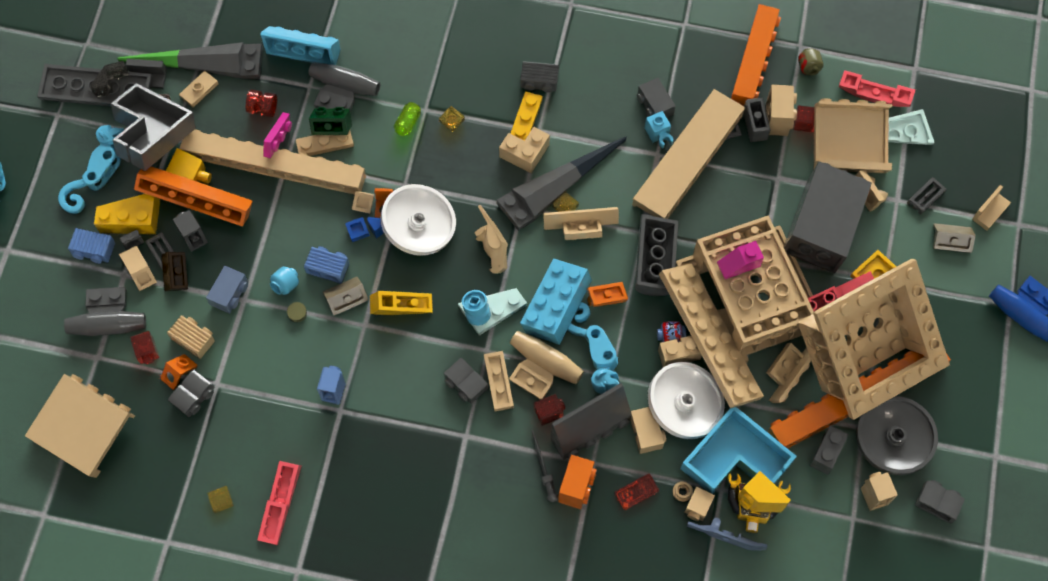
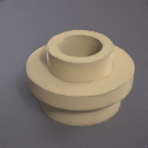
[673,481,693,502]

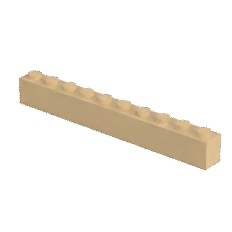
[179,130,366,195]

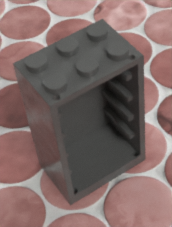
[784,161,872,274]

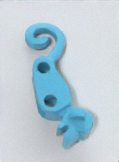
[58,125,124,214]
[567,302,620,394]

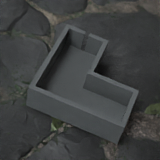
[111,83,196,171]

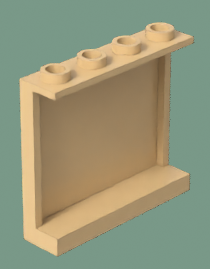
[814,98,892,173]
[25,374,135,478]

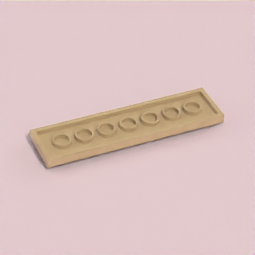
[659,263,764,409]

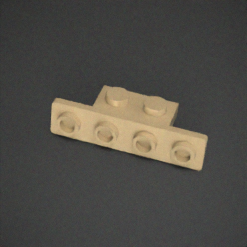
[543,207,619,240]
[766,343,811,403]

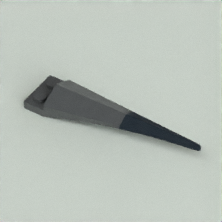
[496,136,627,231]

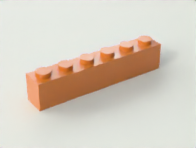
[731,4,781,106]
[134,166,253,227]

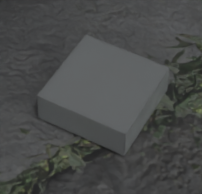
[120,230,144,250]

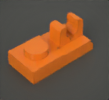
[587,282,628,307]

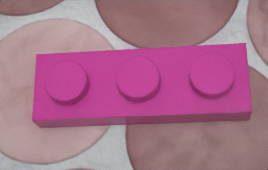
[263,112,292,158]

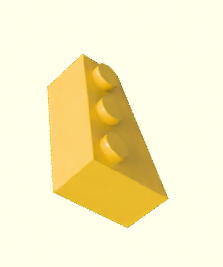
[94,194,160,234]

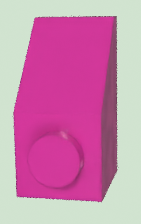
[717,241,764,280]

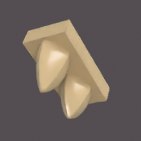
[855,170,888,212]

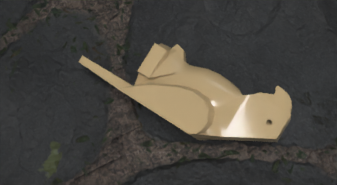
[474,205,508,274]

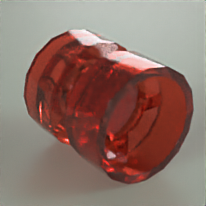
[245,89,278,117]

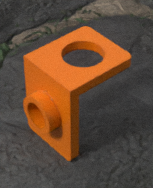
[374,188,393,218]
[160,354,197,390]

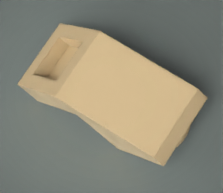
[119,246,157,291]

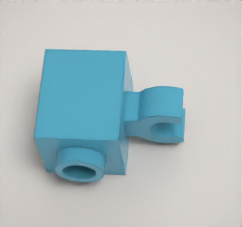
[645,111,673,148]

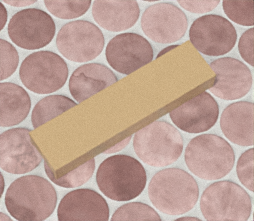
[632,89,745,219]

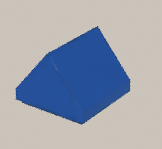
[367,217,384,239]

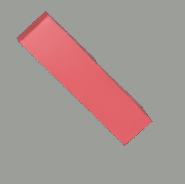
[257,461,302,545]

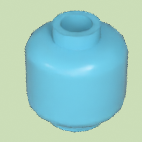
[270,266,299,295]

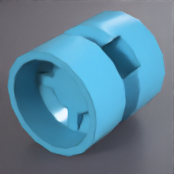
[462,290,491,326]

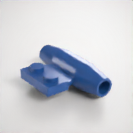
[989,276,1048,342]

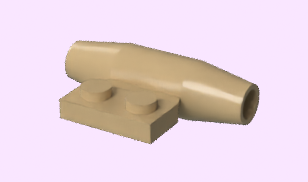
[509,331,584,401]

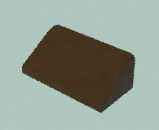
[161,252,188,291]

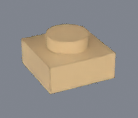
[352,190,374,214]

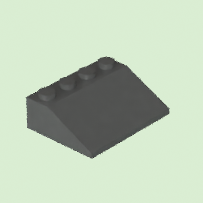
[551,383,632,460]

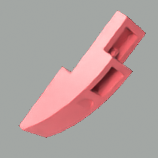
[808,271,874,311]

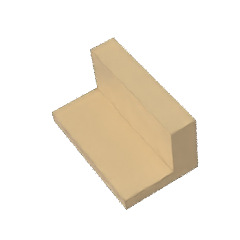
[972,185,1011,231]

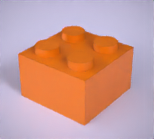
[558,454,597,509]

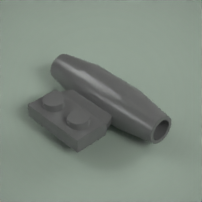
[309,62,381,113]
[64,287,146,336]

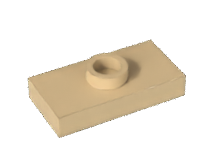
[179,71,219,108]

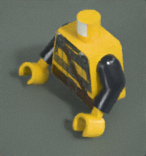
[728,473,791,533]

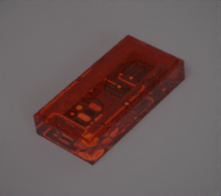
[614,473,659,511]

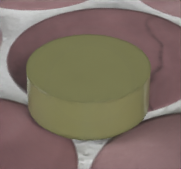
[287,302,307,322]

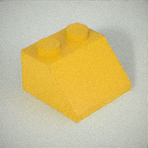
[738,471,791,513]

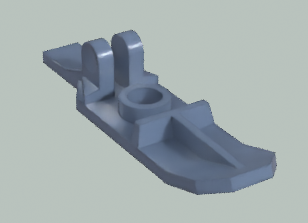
[687,518,767,551]

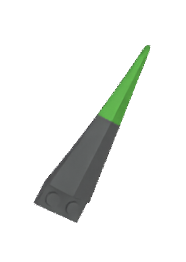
[117,42,263,79]

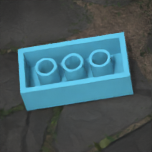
[520,258,592,345]

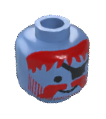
[657,321,686,342]

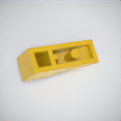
[370,291,433,315]

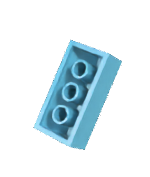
[260,26,341,65]

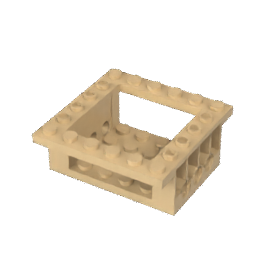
[676,215,814,355]
[798,259,950,420]

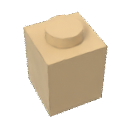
[684,486,715,521]

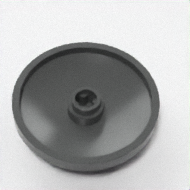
[856,396,938,475]

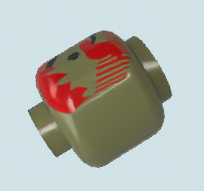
[798,48,824,76]

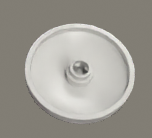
[380,184,456,255]
[648,362,725,439]

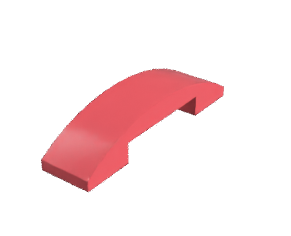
[839,70,915,107]

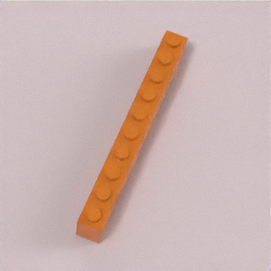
[768,351,951,449]

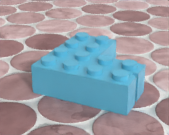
[680,407,797,494]

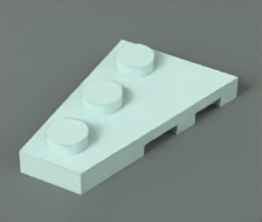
[458,288,527,336]

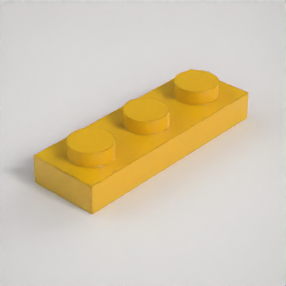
[510,91,543,141]

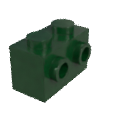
[309,107,352,135]

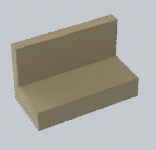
[933,223,976,253]
[323,277,369,315]

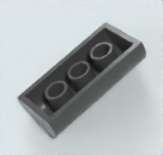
[635,214,678,296]

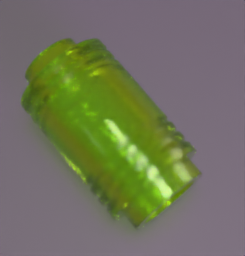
[393,102,421,136]

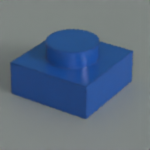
[345,217,370,242]

